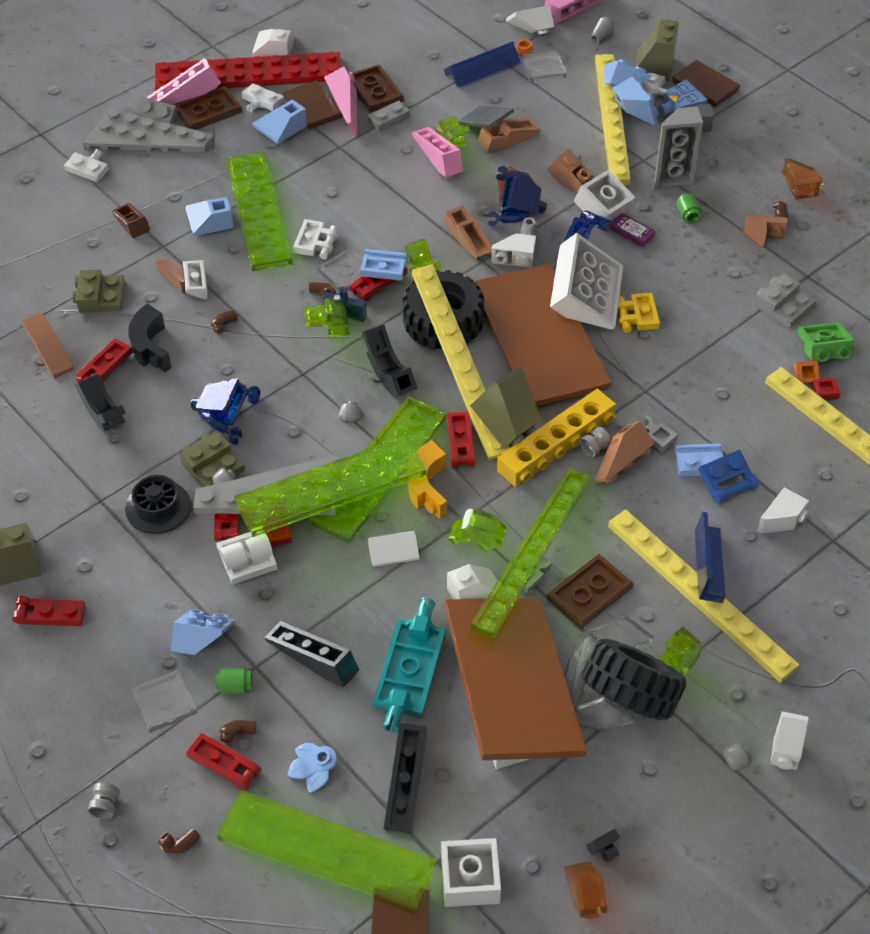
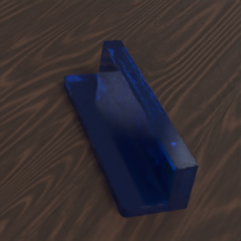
[443,41,521,87]
[695,512,726,604]

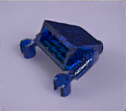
[487,166,547,226]
[563,210,612,243]
[191,379,260,445]

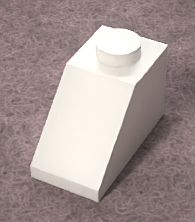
[757,487,809,534]
[770,712,809,770]

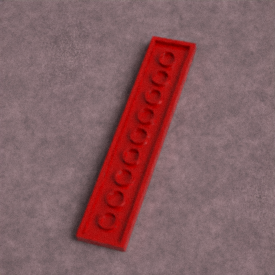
[155,51,341,91]

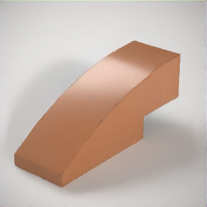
[477,118,541,152]
[443,205,492,259]
[22,312,74,378]

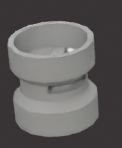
[579,427,611,457]
[87,783,120,819]

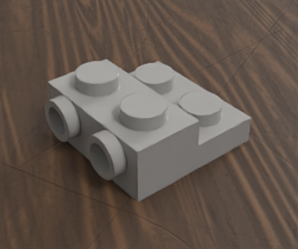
[755,273,816,328]

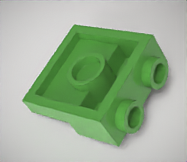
[797,322,855,362]

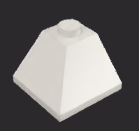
[506,5,554,35]
[252,29,295,57]
[447,564,508,599]

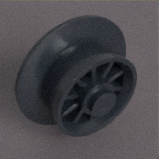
[125,475,191,534]

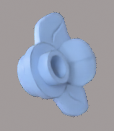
[288,743,337,793]

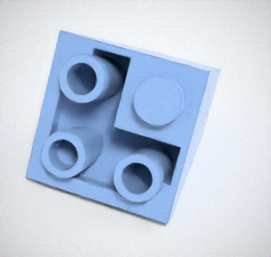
[604,59,652,88]
[613,76,658,126]
[252,99,307,144]
[185,197,233,236]
[170,610,235,655]

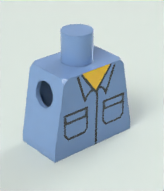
[658,80,708,116]

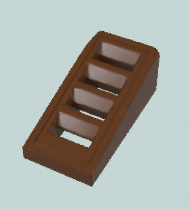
[112,203,150,238]

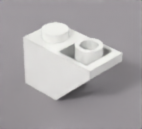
[491,233,536,268]

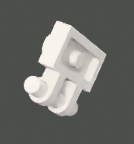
[293,219,338,259]

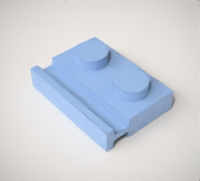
[360,249,407,281]
[674,443,723,477]

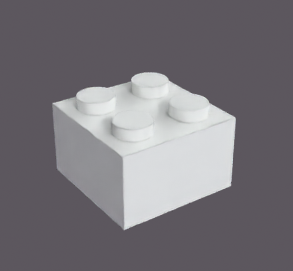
[574,169,636,229]
[441,838,501,907]

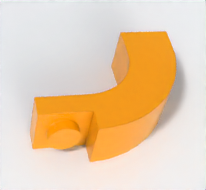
[407,440,447,519]

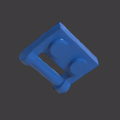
[698,449,759,504]

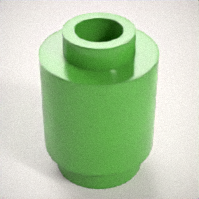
[676,193,702,224]
[215,668,253,694]

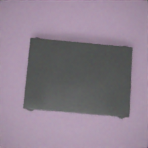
[457,106,514,128]

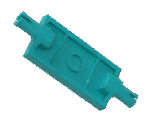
[372,598,446,733]

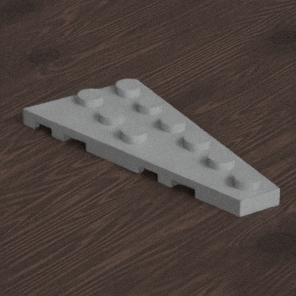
[82,108,213,153]
[193,455,340,515]

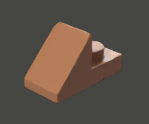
[743,214,787,247]

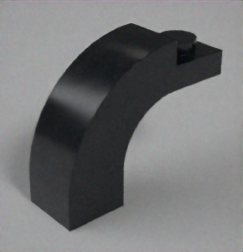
[128,304,171,372]
[362,324,418,396]
[75,374,126,431]

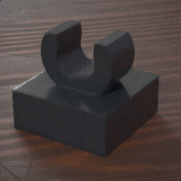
[586,828,620,862]

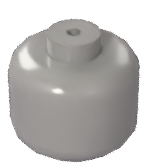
[338,402,362,423]
[212,468,236,484]
[723,743,751,770]

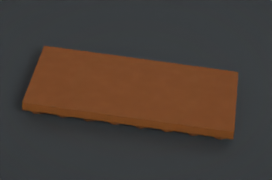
[473,264,611,406]
[444,598,587,760]

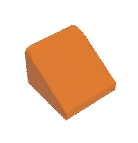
[793,361,820,384]

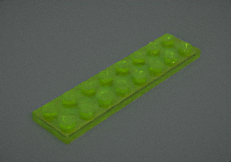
[226,152,293,271]
[309,396,446,544]
[234,436,427,537]
[217,790,437,911]

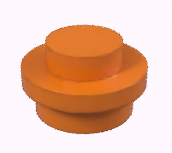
[515,39,533,57]

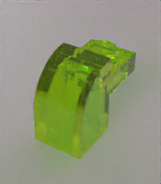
[434,116,470,148]
[405,238,443,274]
[303,298,350,338]
[448,509,507,551]
[657,626,702,674]

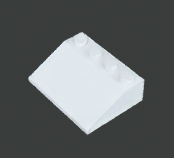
[550,233,623,330]

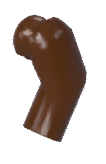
[773,201,788,218]
[309,282,336,296]
[211,309,238,333]
[219,720,257,742]
[158,828,201,853]

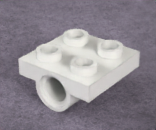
[216,528,278,585]

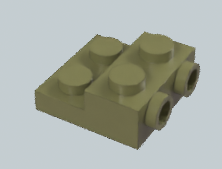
[73,270,125,312]
[179,431,245,487]

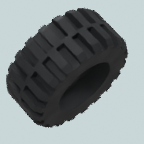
[403,270,484,350]
[582,638,687,721]

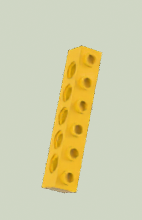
[497,389,616,488]

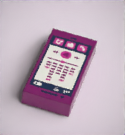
[610,213,655,247]

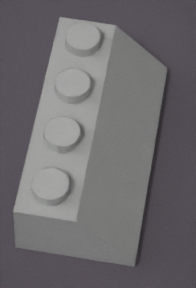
[654,107,703,188]

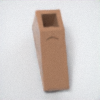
[547,148,595,194]
[594,421,655,484]

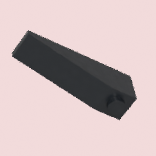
[264,621,360,687]
[384,723,428,833]

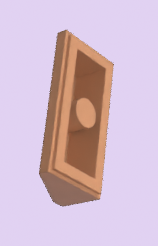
[156,259,186,293]

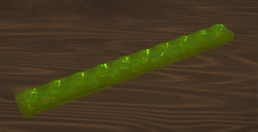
[471,468,590,639]

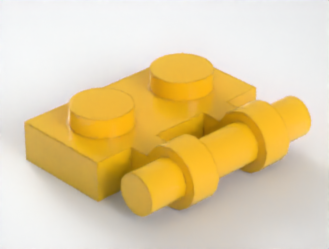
[617,292,660,333]

